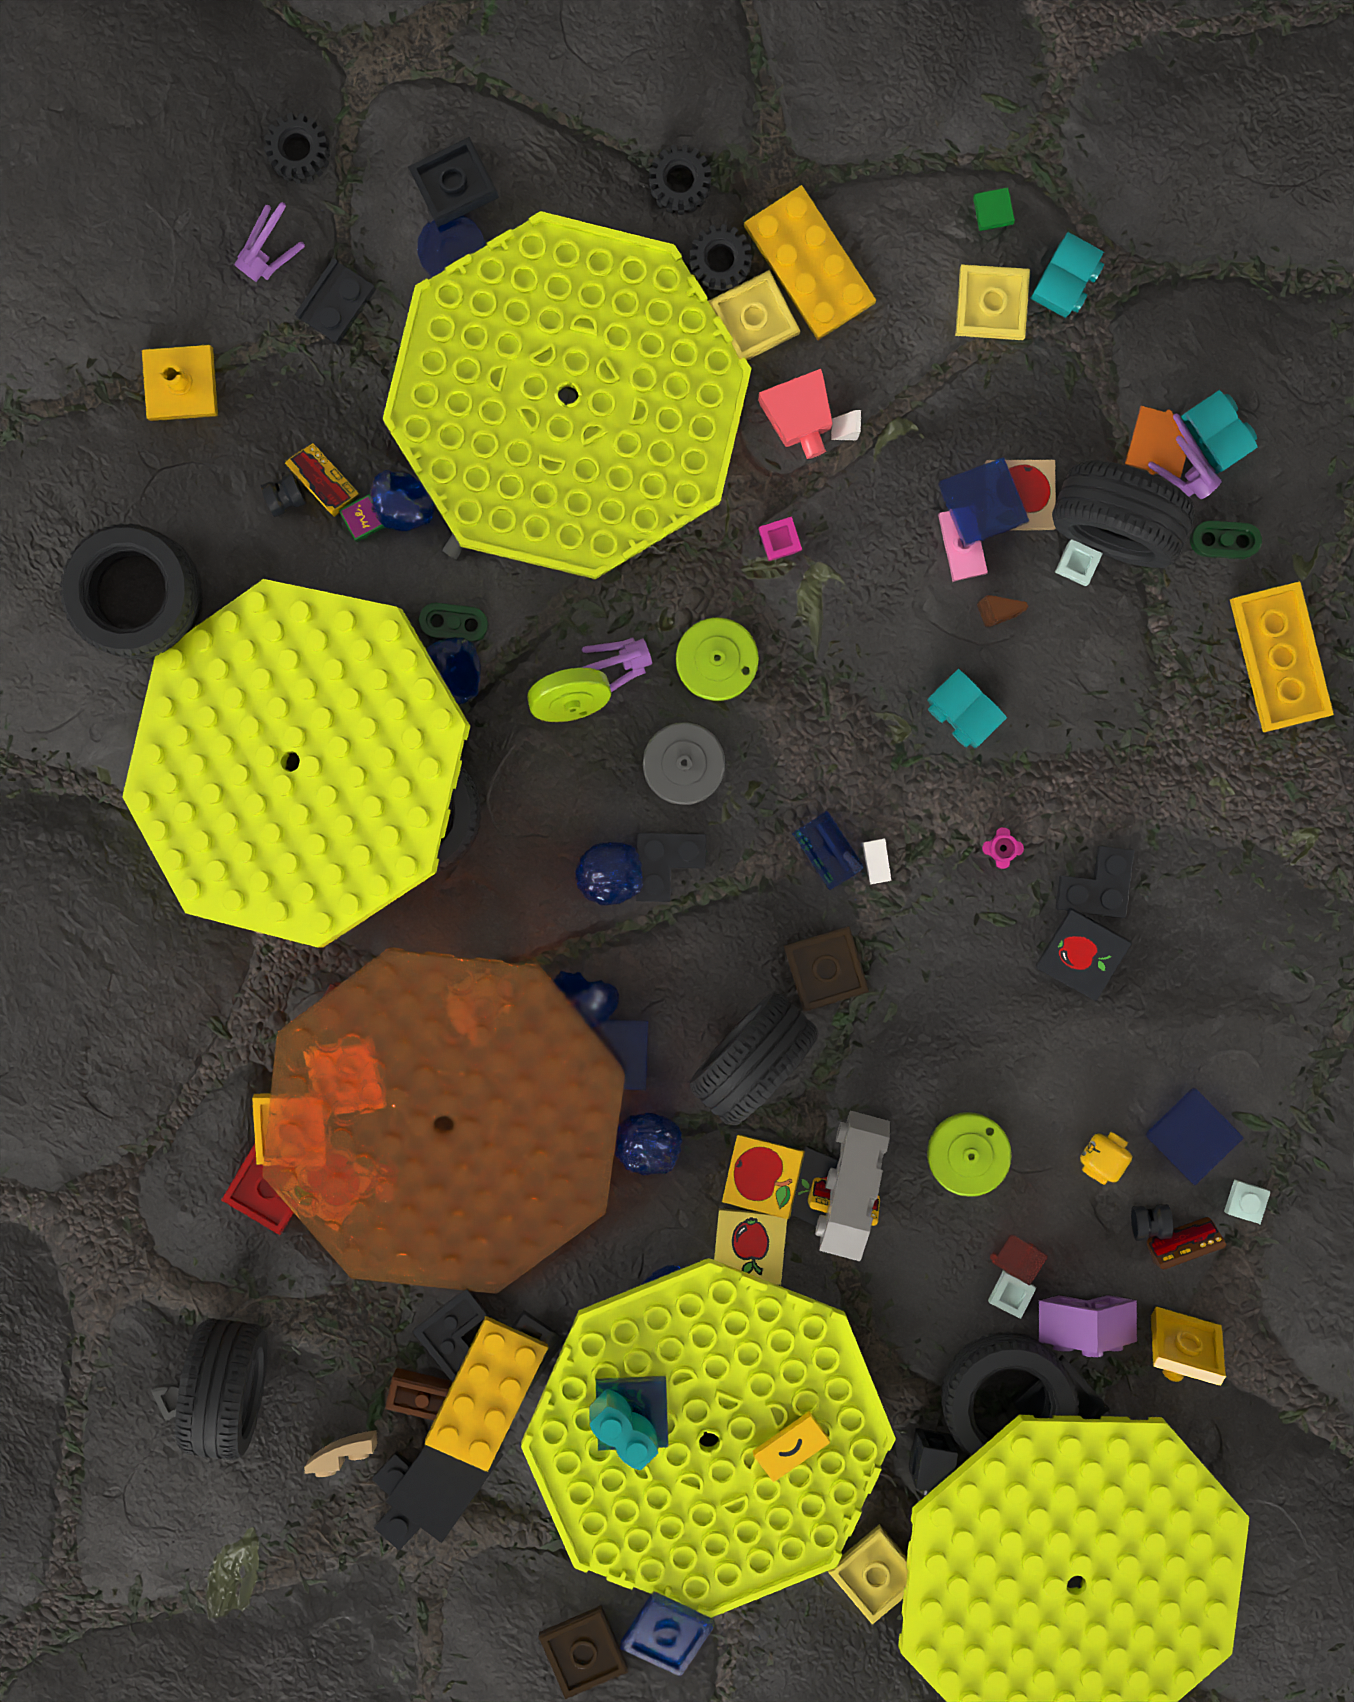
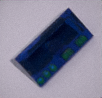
[792,811,864,890]

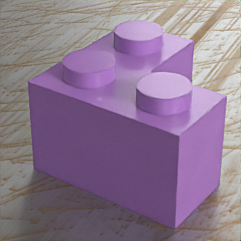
[1039,1295,1137,1357]

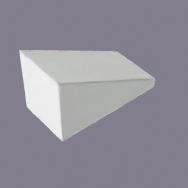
[831,410,861,440]
[862,838,891,885]

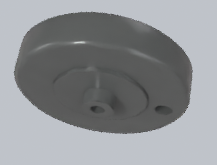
[643,722,725,805]

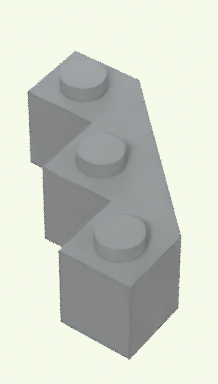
[815,1111,890,1261]

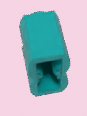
[1030,232,1104,318]
[1180,390,1258,474]
[927,669,1007,748]
[589,1389,658,1470]

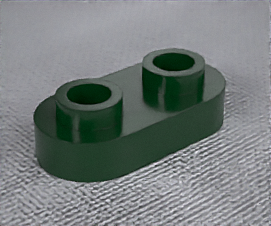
[1190,521,1262,559]
[419,603,489,643]

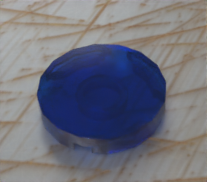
[417,216,486,277]

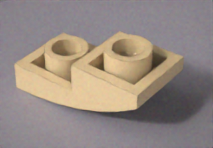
[304,1430,378,1477]

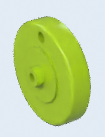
[676,617,759,701]
[527,668,612,722]
[927,1112,1012,1197]

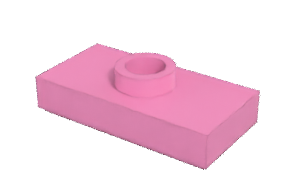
[938,506,988,582]

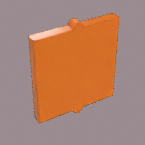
[1125,406,1188,479]

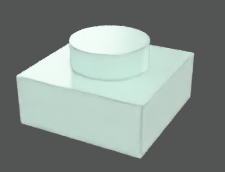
[1055,539,1103,586]
[1224,1179,1270,1224]
[988,1270,1036,1319]

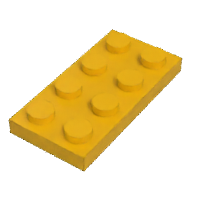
[744,185,876,340]
[1230,581,1334,732]
[425,1316,548,1472]

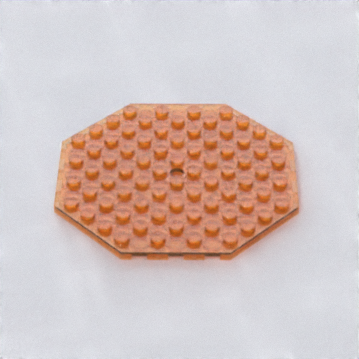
[262,947,625,1294]

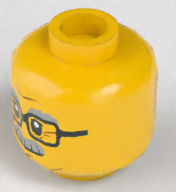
[1080,1131,1132,1185]

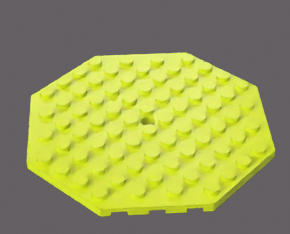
[383,211,752,579]
[122,579,470,948]
[521,1258,896,1618]
[898,1415,1249,1702]

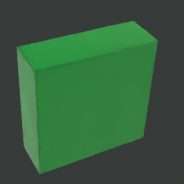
[973,188,1015,231]

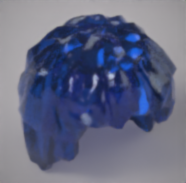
[370,470,435,531]
[426,637,481,705]
[575,842,643,906]
[552,970,619,1028]
[612,1112,683,1175]

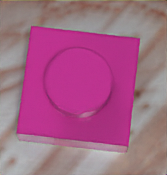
[758,517,802,561]

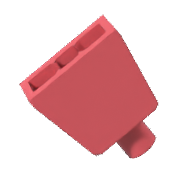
[758,369,832,459]

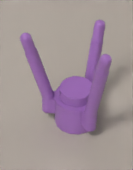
[234,202,305,282]
[1148,414,1222,499]
[581,638,652,692]

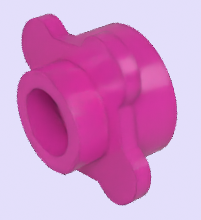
[982,828,1024,869]

